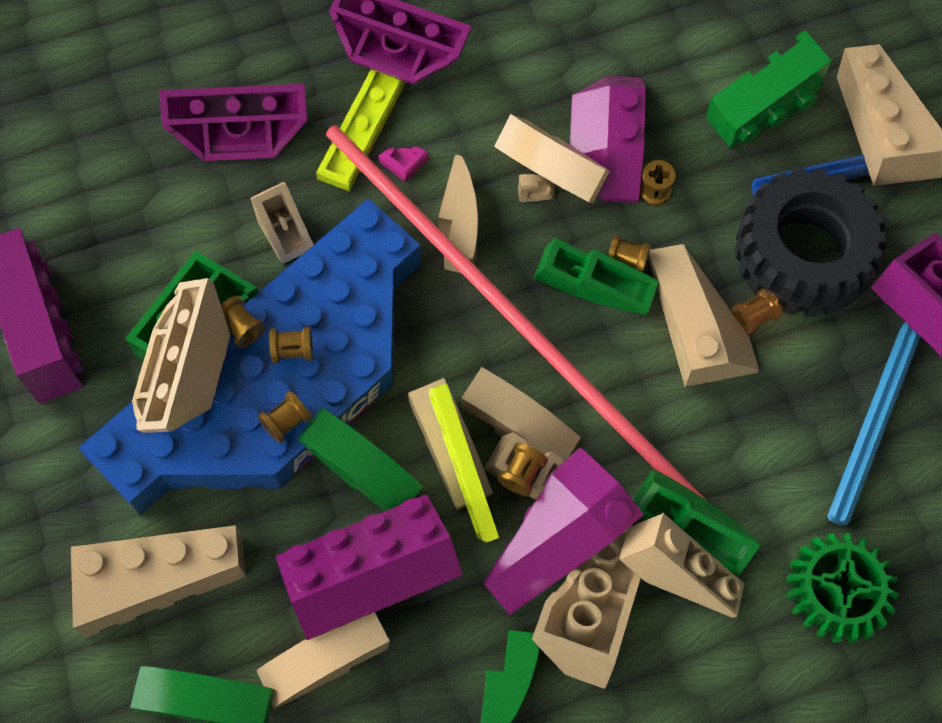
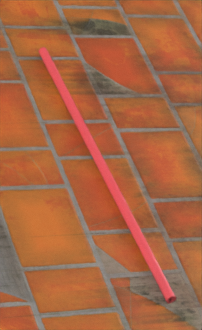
[326,125,706,500]

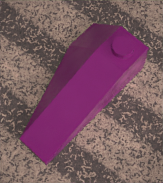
[483,448,644,615]

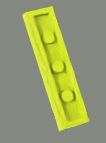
[316,70,406,192]
[428,384,499,542]

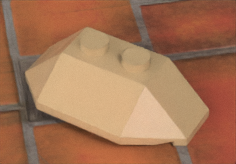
[132,278,230,433]

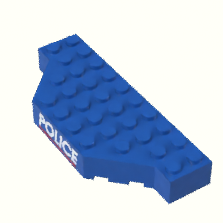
[78,198,422,516]

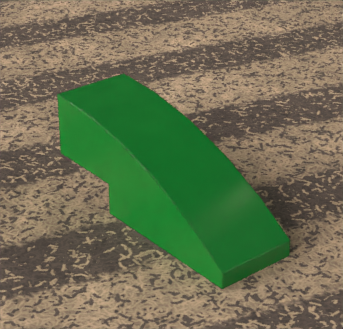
[533,238,659,315]
[297,408,423,512]
[633,468,761,576]
[481,630,539,723]
[130,666,275,723]

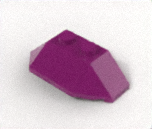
[329,0,472,85]
[570,76,645,203]
[159,84,307,161]

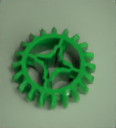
[785,533,900,644]

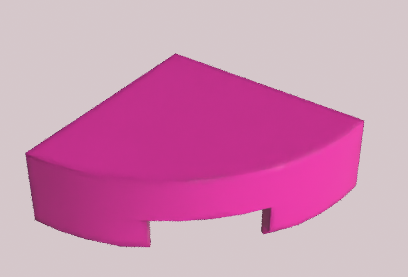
[379,146,429,183]

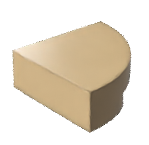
[518,174,555,203]

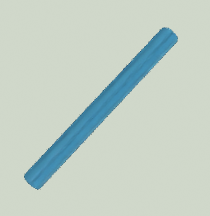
[827,322,921,526]

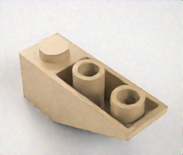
[619,513,744,618]

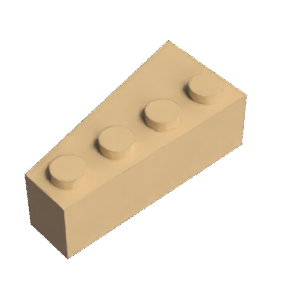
[837,44,942,186]
[71,525,246,638]

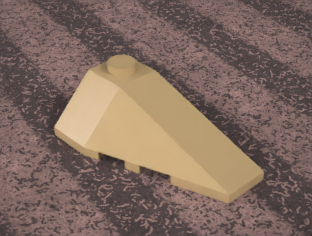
[648,244,759,387]
[532,525,641,689]

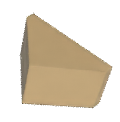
[251,182,313,264]

